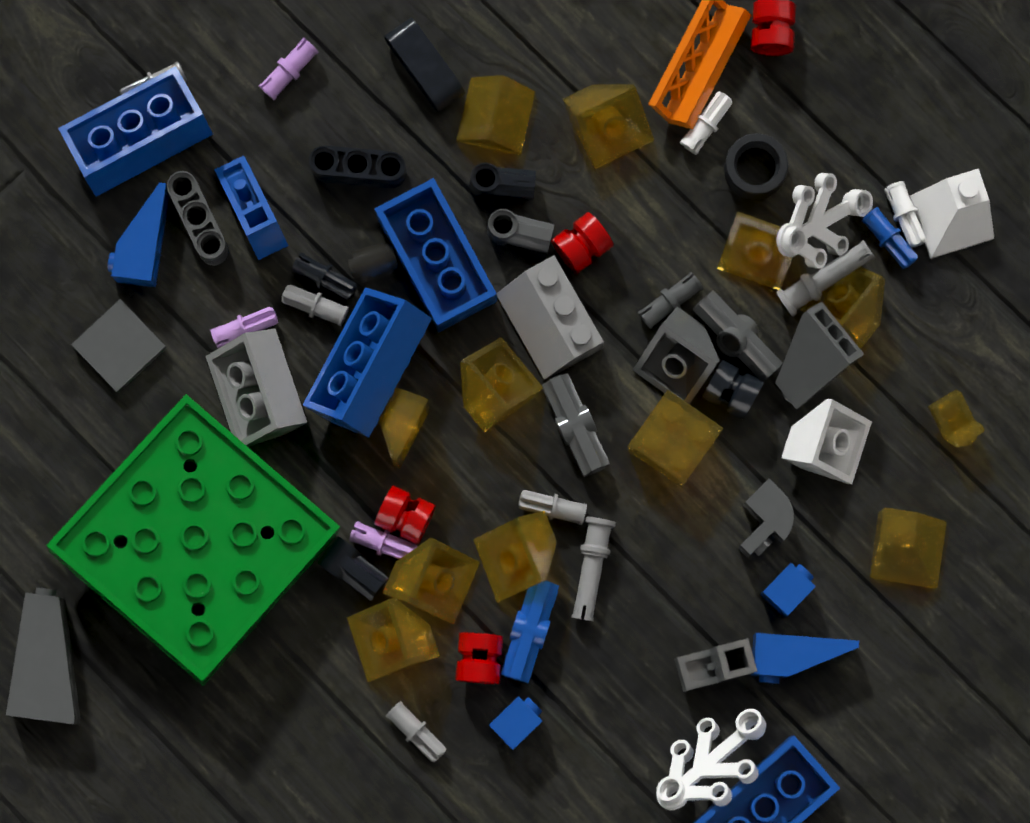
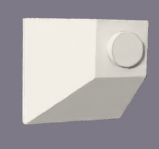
[910,168,994,259]
[781,399,872,485]

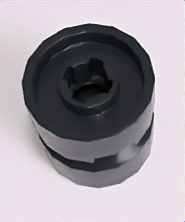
[702,360,764,420]

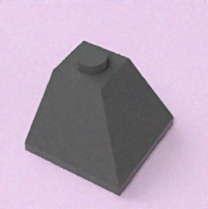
[632,307,720,409]

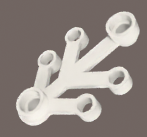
[776,173,873,269]
[656,709,766,810]

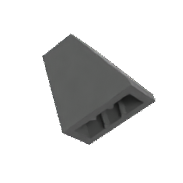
[775,302,864,409]

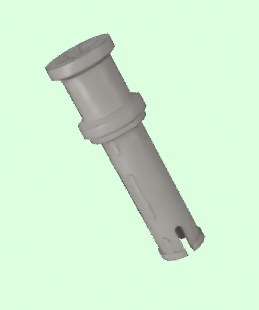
[776,240,875,317]
[572,516,616,621]

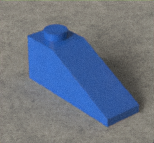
[214,156,288,260]
[108,183,170,287]
[751,633,859,684]

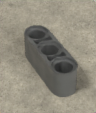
[167,171,229,266]

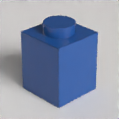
[760,563,816,618]
[489,696,542,750]

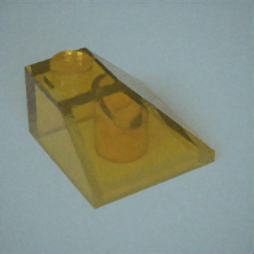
[563,84,654,169]
[799,267,885,349]
[460,337,543,433]
[379,387,431,469]
[870,507,946,589]
[473,510,557,602]
[383,538,480,624]
[347,598,440,682]

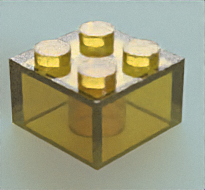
[627,390,723,488]

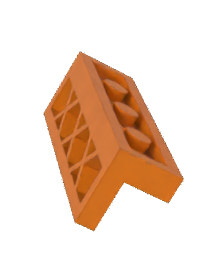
[648,0,751,129]

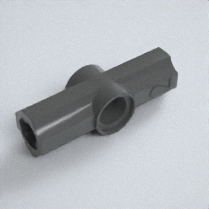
[693,290,782,381]
[542,373,610,477]

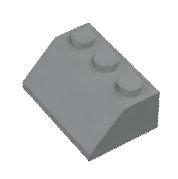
[497,255,604,381]
[206,329,307,447]

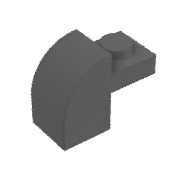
[738,479,794,558]
[674,638,757,692]

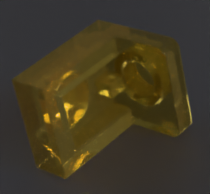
[928,389,985,448]

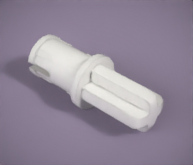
[680,91,732,155]
[884,181,926,248]

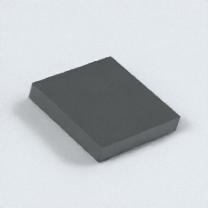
[71,299,167,394]

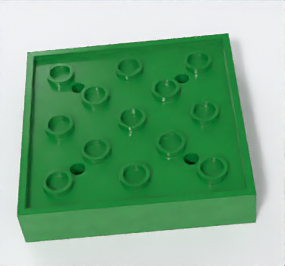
[46,394,340,686]

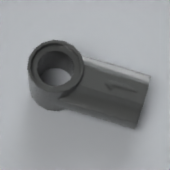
[487,209,554,254]

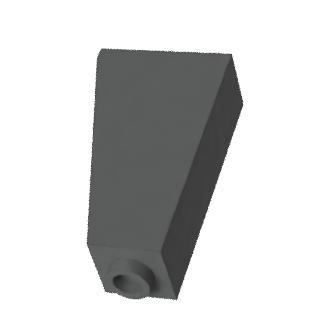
[6,588,81,725]

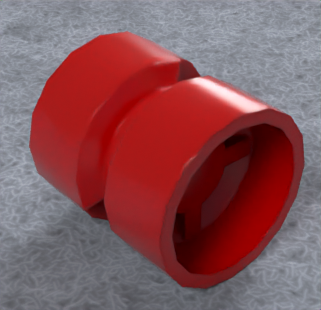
[751,0,796,56]
[551,212,614,274]
[374,485,436,545]
[455,632,503,684]

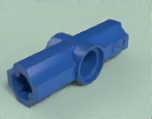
[501,577,559,684]

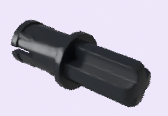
[292,253,358,300]

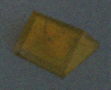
[457,75,535,155]
[717,212,792,290]

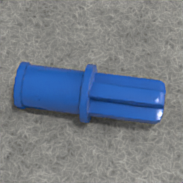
[861,207,918,268]

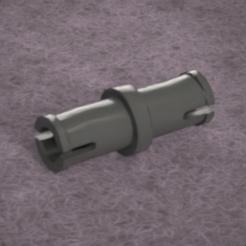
[638,272,704,329]

